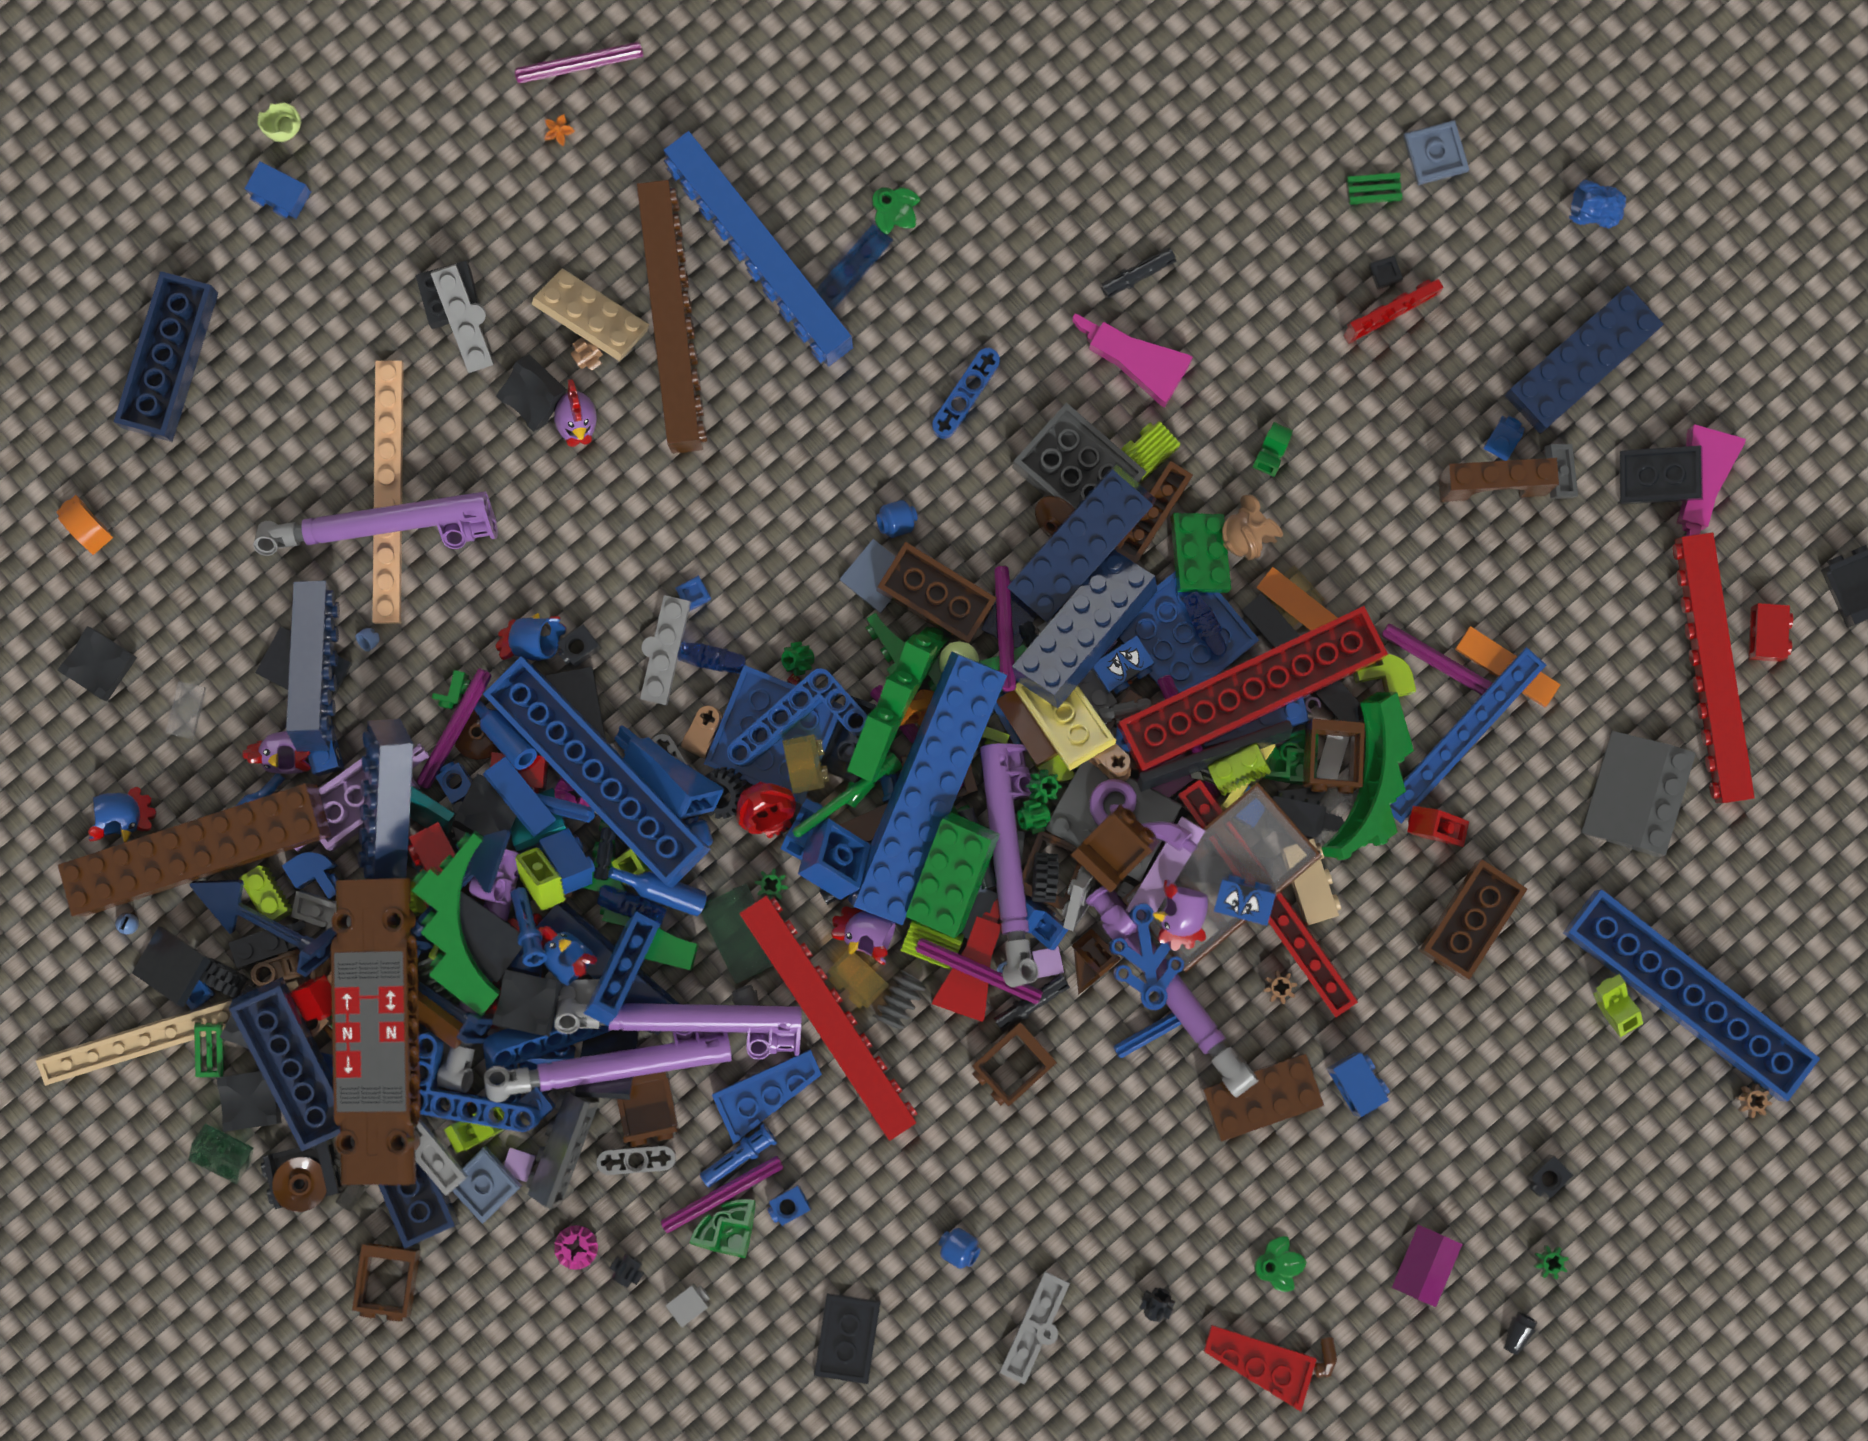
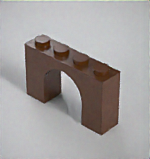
[1438,458,1559,502]

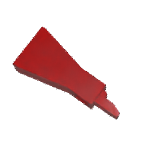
[932,898,1001,1022]

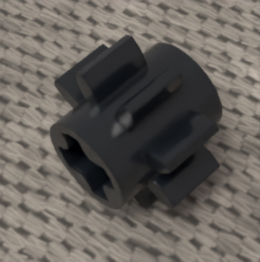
[610,1253,644,1288]
[1140,1287,1175,1322]

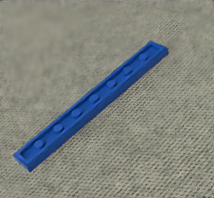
[1390,647,1546,824]

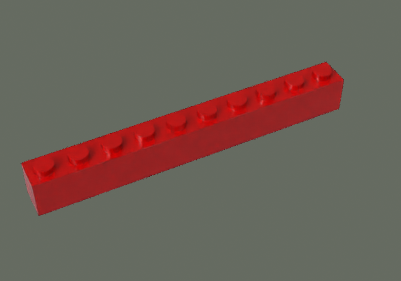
[1672,532,1755,803]
[1178,779,1358,1017]
[739,895,918,1141]

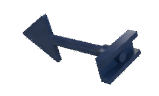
[396,830,510,951]
[189,880,336,977]
[417,948,494,1043]

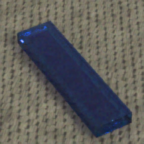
[816,224,893,312]

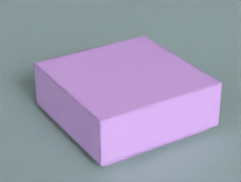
[1032,946,1064,978]
[504,1147,536,1182]

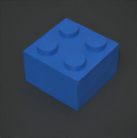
[798,819,871,900]
[1326,1052,1390,1117]

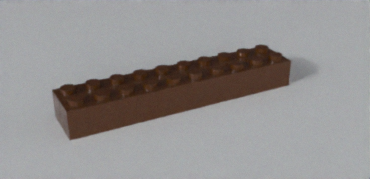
[637,180,707,454]
[58,783,332,917]

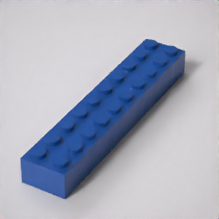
[664,131,853,367]
[848,651,1007,925]
[483,656,711,888]
[1563,889,1820,1102]

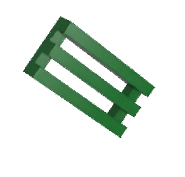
[1347,173,1403,205]
[194,1023,224,1077]

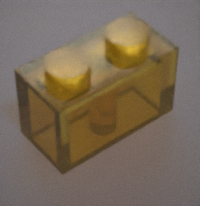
[782,734,830,794]
[827,950,889,1009]

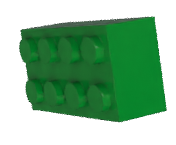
[906,812,1000,938]

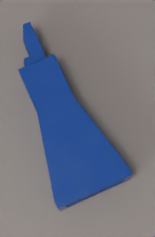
[614,725,724,819]

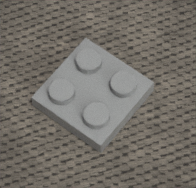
[1062,866,1097,931]

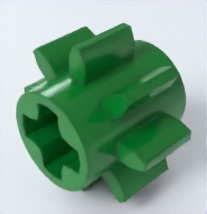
[781,641,815,676]
[1026,769,1062,803]
[1017,799,1050,834]
[755,868,788,900]
[1533,1245,1569,1280]

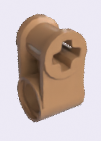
[681,706,723,759]
[1088,744,1131,781]
[251,949,305,986]

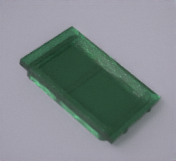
[701,883,773,984]

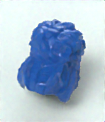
[1569,180,1626,229]

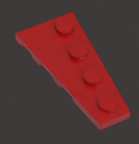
[1343,279,1444,344]
[1203,1325,1317,1412]

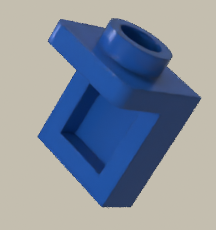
[1483,416,1525,461]

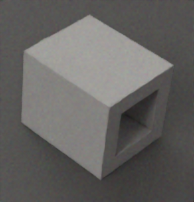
[665,1284,710,1328]

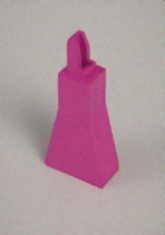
[1072,314,1193,408]
[1677,424,1746,536]

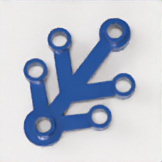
[1109,904,1184,1010]

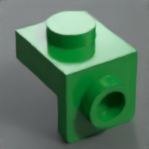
[432,670,471,709]

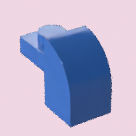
[780,798,828,860]
[282,852,339,900]
[1025,895,1068,950]

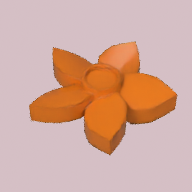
[545,114,575,146]

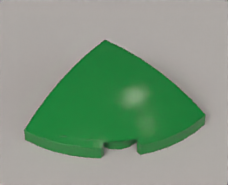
[1263,729,1318,785]
[689,1199,756,1258]

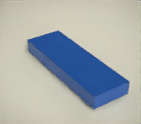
[483,757,556,837]

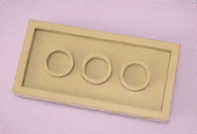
[532,268,649,361]

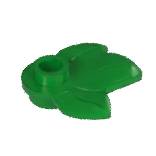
[872,187,920,235]
[1254,1236,1307,1292]

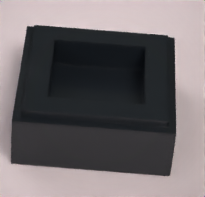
[1369,255,1403,290]

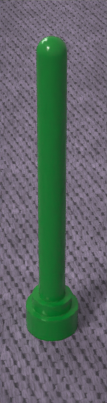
[793,751,902,837]

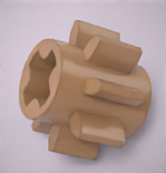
[571,337,604,371]
[1263,971,1297,1004]
[1735,1084,1772,1118]

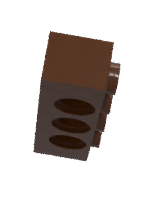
[1114,461,1193,564]

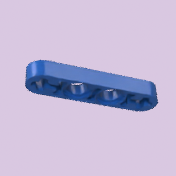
[932,348,1000,439]

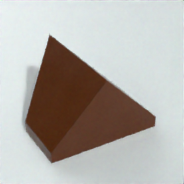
[1072,928,1121,995]

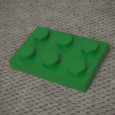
[1170,513,1231,593]

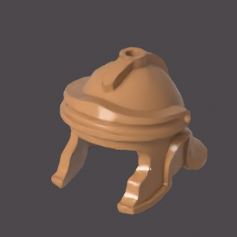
[1222,494,1283,560]

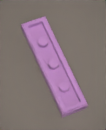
[1126,817,1206,920]

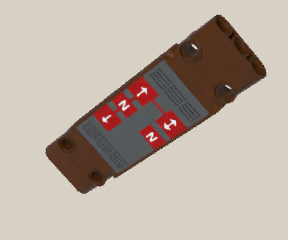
[331,878,420,1185]

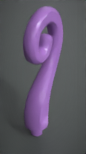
[1090,779,1198,853]

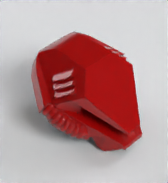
[736,781,796,838]

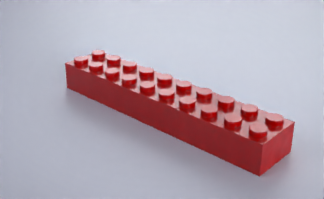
[1117,606,1388,772]

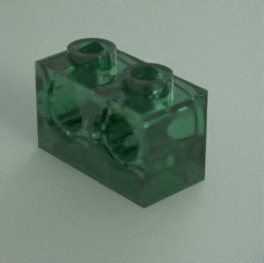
[188,1123,254,1184]

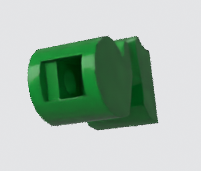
[1252,422,1293,477]

